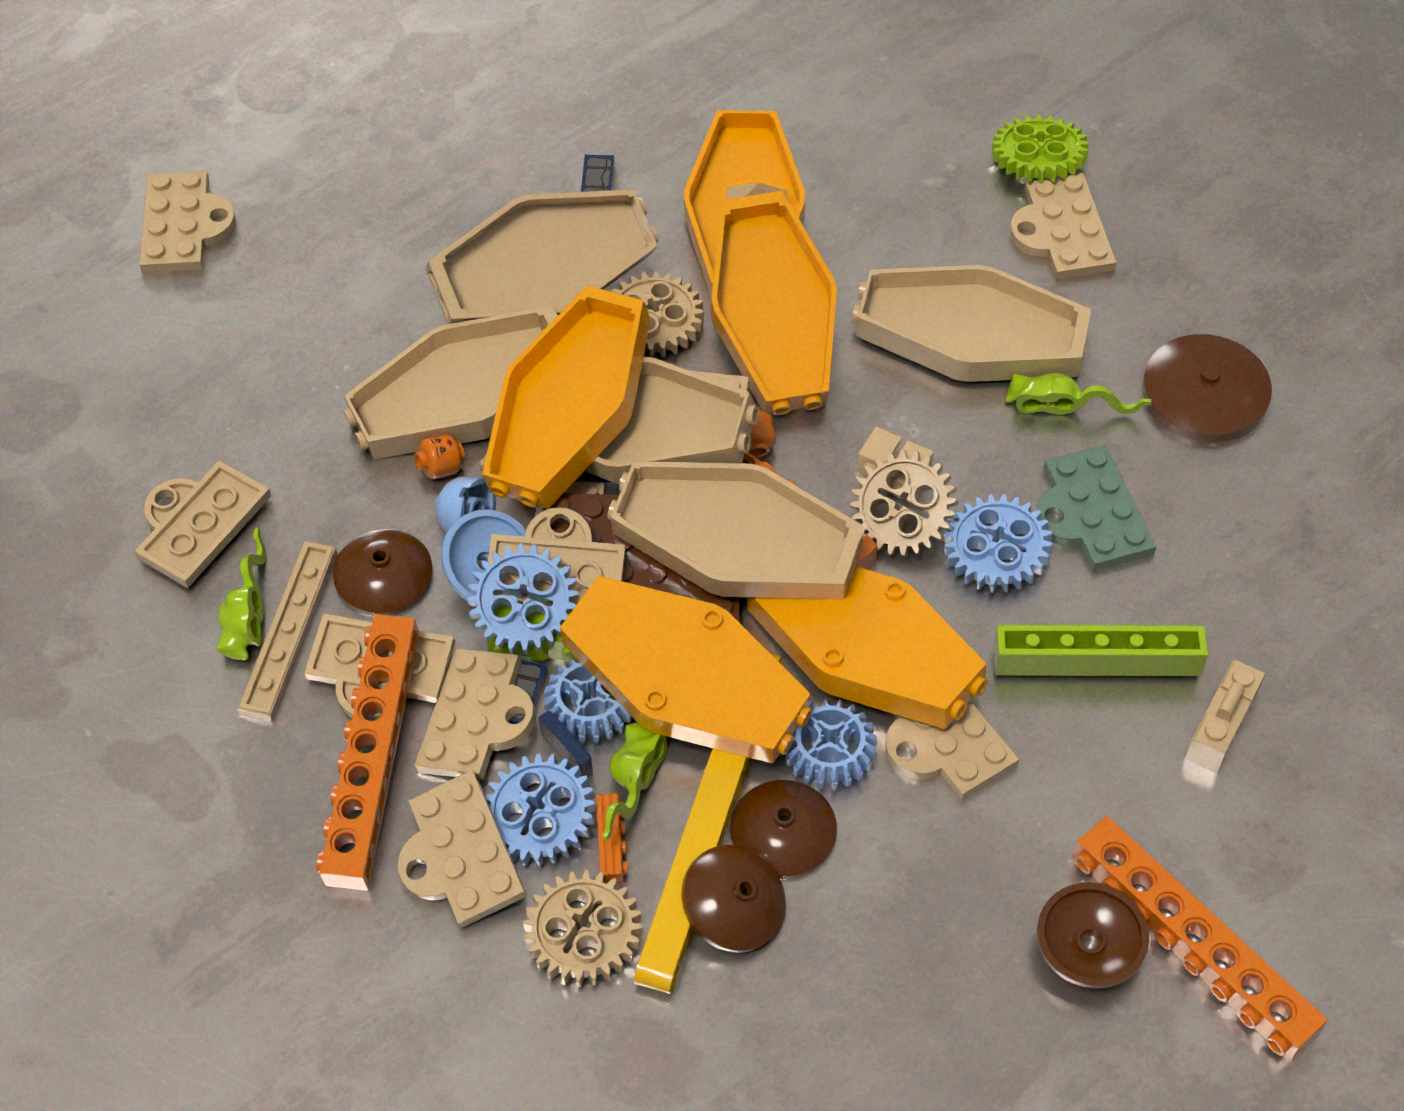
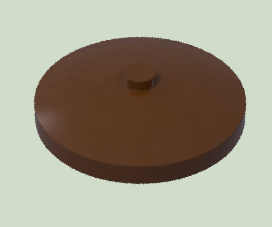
[1142,334,1272,443]

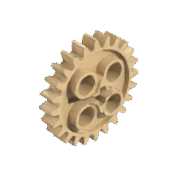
[611,271,704,358]
[850,450,959,558]
[523,870,642,987]

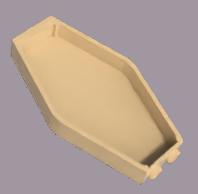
[425,189,658,324]
[852,265,1092,382]
[343,305,558,460]
[585,357,759,484]
[608,461,864,599]

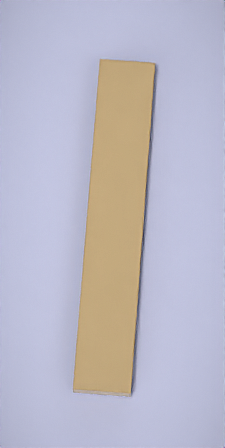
[238,541,337,722]

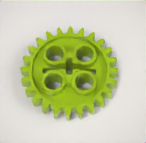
[992,114,1089,183]

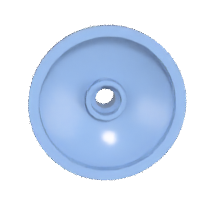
[441,510,526,601]

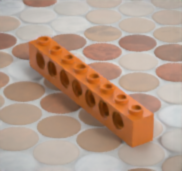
[316,614,419,891]
[1072,815,1328,1062]

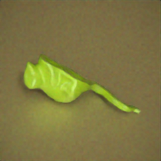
[1005,373,1151,415]
[217,528,266,660]
[602,722,667,841]

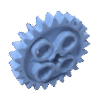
[944,494,1053,593]
[467,543,579,654]
[485,753,597,867]

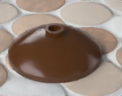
[333,529,433,616]
[730,780,837,879]
[681,845,786,953]
[1037,882,1149,988]

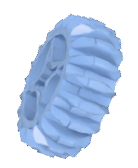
[544,658,633,744]
[785,699,877,791]

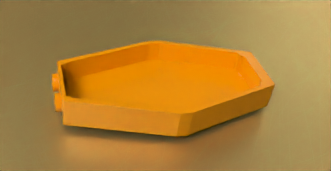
[684,110,805,297]
[710,191,837,415]
[482,285,651,509]
[747,566,988,729]
[560,576,813,763]

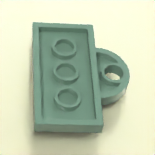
[1036,445,1156,571]

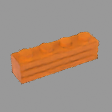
[596,793,627,884]

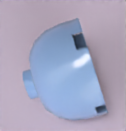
[434,477,496,533]

